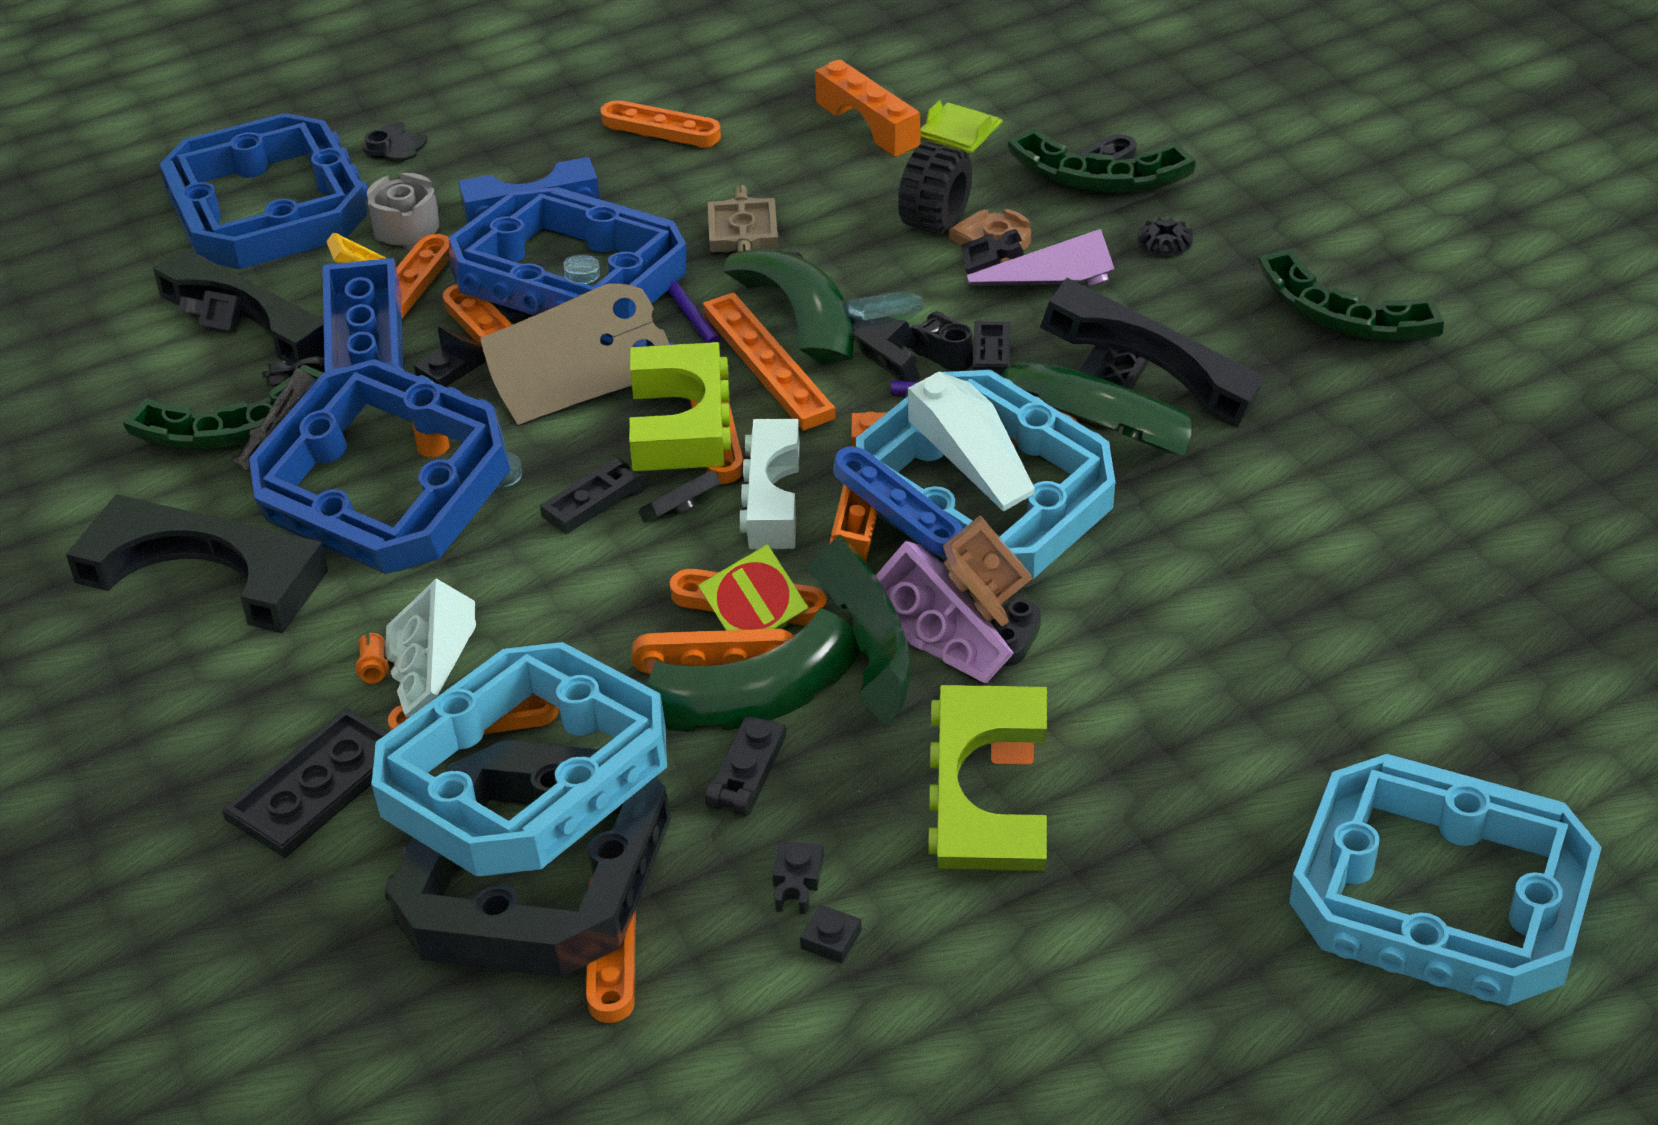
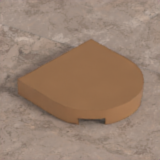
[949,209,1032,263]

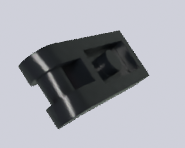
[540,458,647,534]
[705,716,786,816]

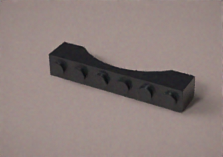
[153,248,324,365]
[1040,278,1265,428]

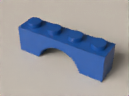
[458,157,600,224]

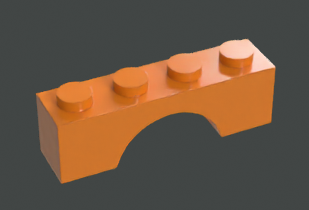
[815,59,920,157]

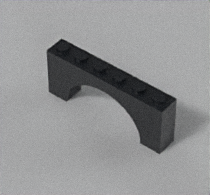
[66,494,328,633]

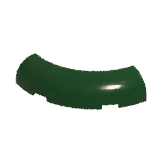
[1008,127,1196,194]
[723,248,853,365]
[1259,248,1444,342]
[1001,359,1192,457]
[123,364,323,450]
[807,534,911,727]
[647,608,860,732]

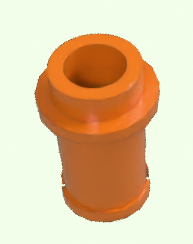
[355,633,389,684]

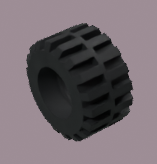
[898,142,972,235]

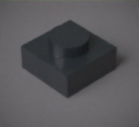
[800,904,862,964]

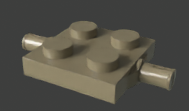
[707,185,778,253]

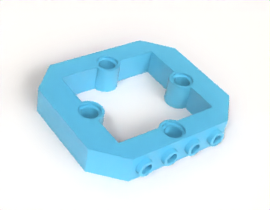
[856,370,1115,579]
[372,642,667,877]
[1289,754,1602,1006]

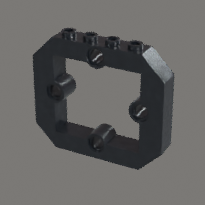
[385,740,671,977]

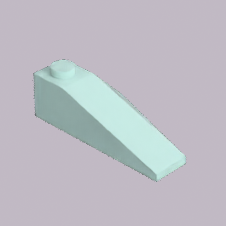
[908,371,1035,511]
[385,579,476,718]

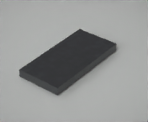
[222,707,389,858]

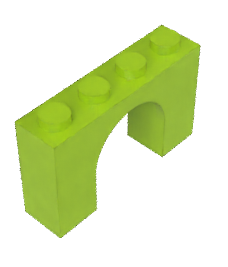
[629,342,731,471]
[929,685,1047,871]

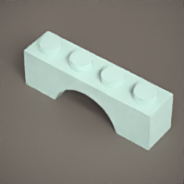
[740,419,800,549]

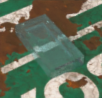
[844,291,923,320]

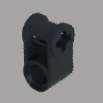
[910,311,973,371]

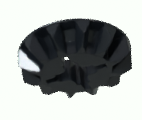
[1138,217,1193,256]

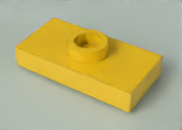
[326,233,387,263]

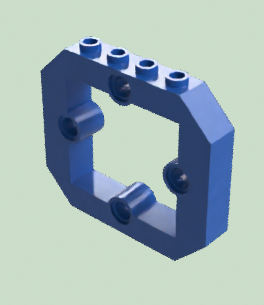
[159,113,368,269]
[449,187,686,319]
[249,359,511,574]

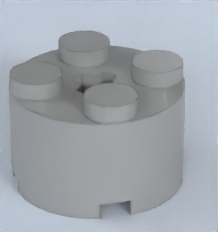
[367,173,440,250]

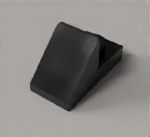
[853,321,921,382]
[414,326,486,387]

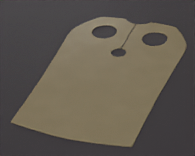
[480,283,669,425]

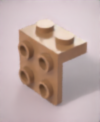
[943,515,1033,627]

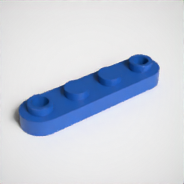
[833,446,962,555]

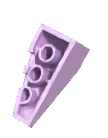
[966,229,1115,287]
[875,541,1014,683]

